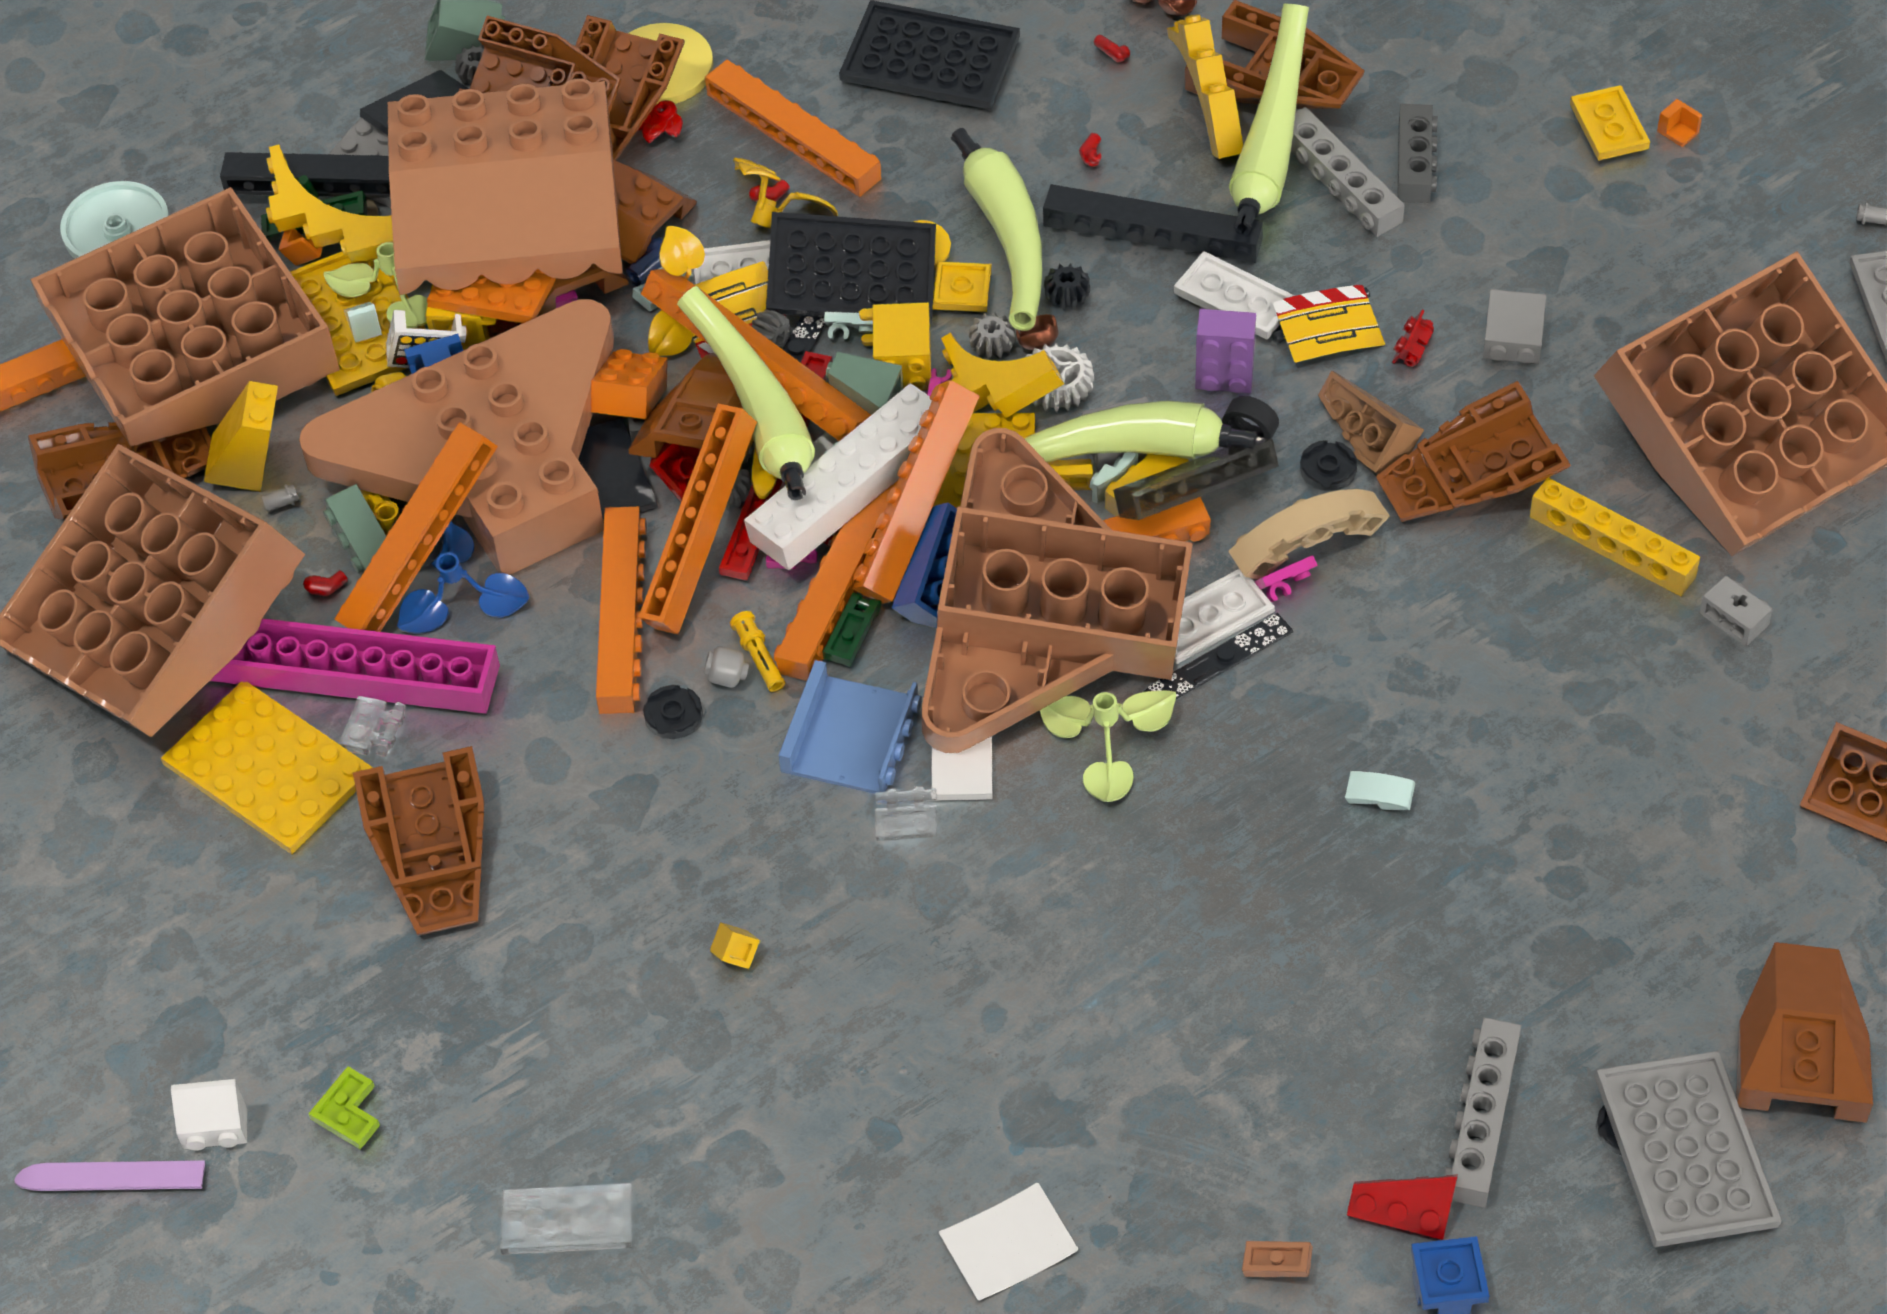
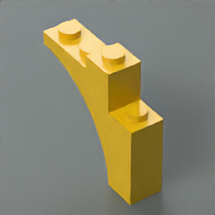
[941,332,1064,418]

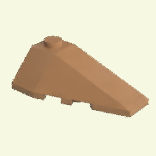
[1318,371,1424,474]

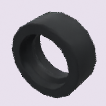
[1222,396,1279,448]

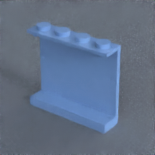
[778,660,922,796]

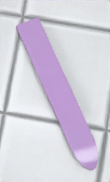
[15,1161,205,1191]

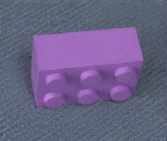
[1195,309,1256,393]

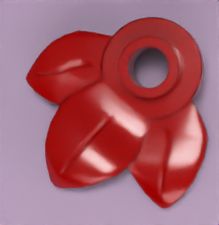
[638,100,683,144]

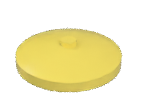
[628,23,713,104]

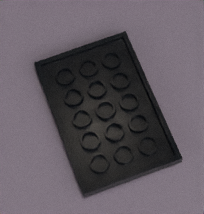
[839,0,1020,110]
[766,212,936,325]

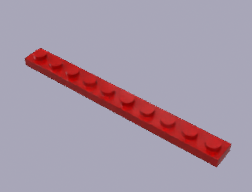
[719,351,833,581]

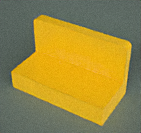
[1048,459,1093,491]

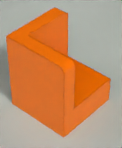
[1657,99,1702,147]
[278,229,323,266]

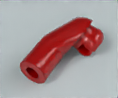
[1094,34,1130,63]
[1079,133,1102,167]
[749,179,790,202]
[303,570,348,596]

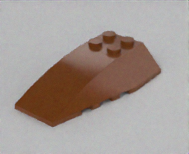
[613,160,697,264]
[1376,381,1571,522]
[28,422,211,519]
[352,746,485,936]

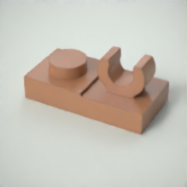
[1242,1241,1313,1277]

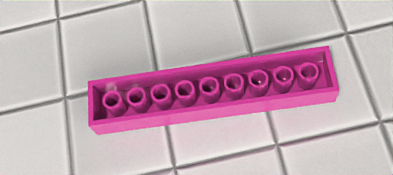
[210,618,500,714]

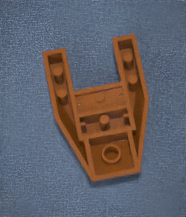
[1185,0,1365,109]

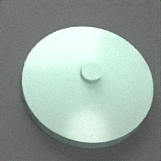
[60,181,169,259]

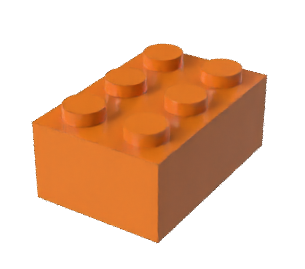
[591,349,668,419]

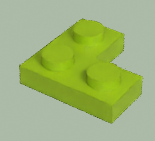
[308,1066,380,1150]

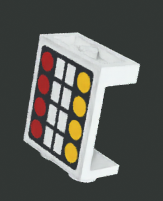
[386,310,466,368]

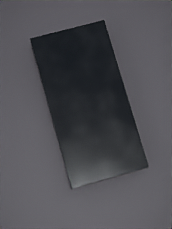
[360,70,469,136]
[578,417,658,523]

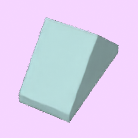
[344,302,382,343]

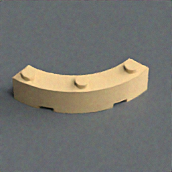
[1228,489,1390,580]

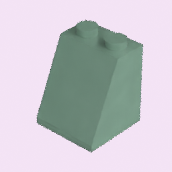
[425,0,505,61]
[826,352,903,415]

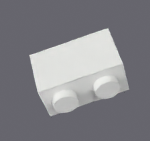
[171,1079,248,1151]

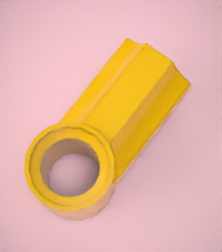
[360,490,400,537]

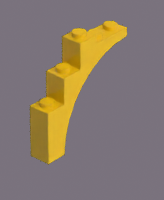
[1167,14,1244,159]
[266,145,393,264]

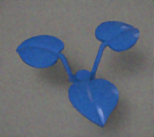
[397,522,529,634]

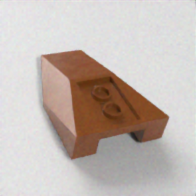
[458,16,621,113]
[1736,942,1873,1123]

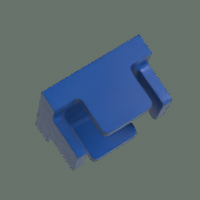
[404,333,463,374]
[1411,1236,1490,1314]

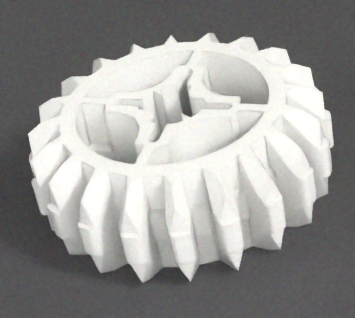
[1026,343,1094,412]

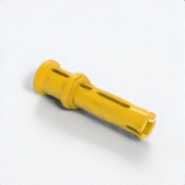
[730,611,786,692]

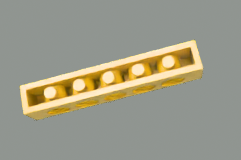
[1530,478,1700,597]

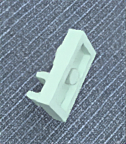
[824,312,873,341]

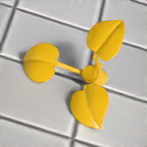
[733,157,838,229]
[648,226,705,356]

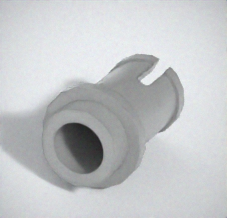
[1856,202,1887,225]
[261,484,300,513]

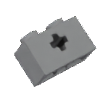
[1700,576,1773,647]

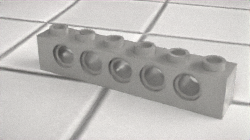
[1291,107,1405,237]
[1444,1017,1522,1208]

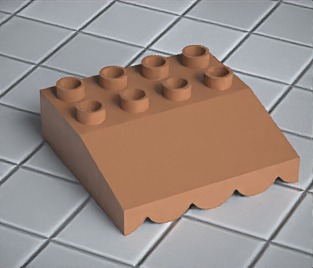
[388,79,623,295]
[30,187,339,446]
[1594,251,1887,556]
[0,444,305,737]

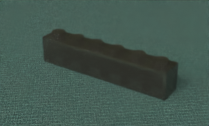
[1113,437,1279,520]

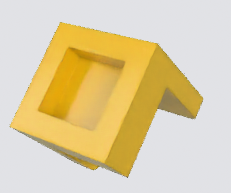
[710,922,760,969]

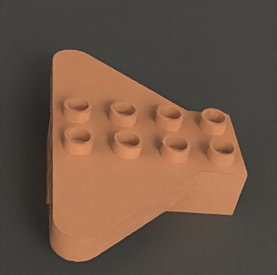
[299,299,614,575]
[922,428,1193,753]

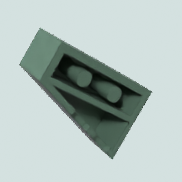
[323,484,386,574]

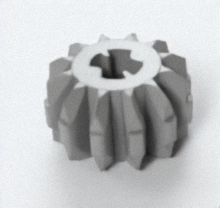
[969,312,1016,359]

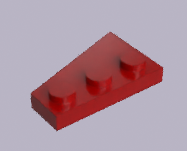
[1347,1174,1458,1240]

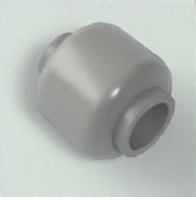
[704,646,749,687]

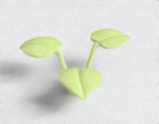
[324,242,428,328]
[1040,691,1176,802]

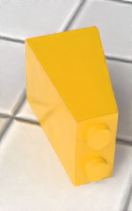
[204,381,278,492]

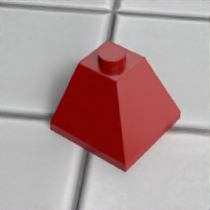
[649,442,701,502]

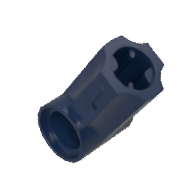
[626,237,663,286]

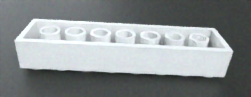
[744,383,932,571]

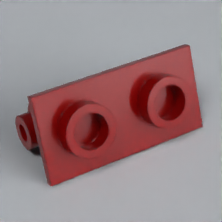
[1392,309,1434,367]

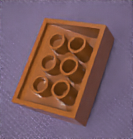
[1799,722,1887,842]

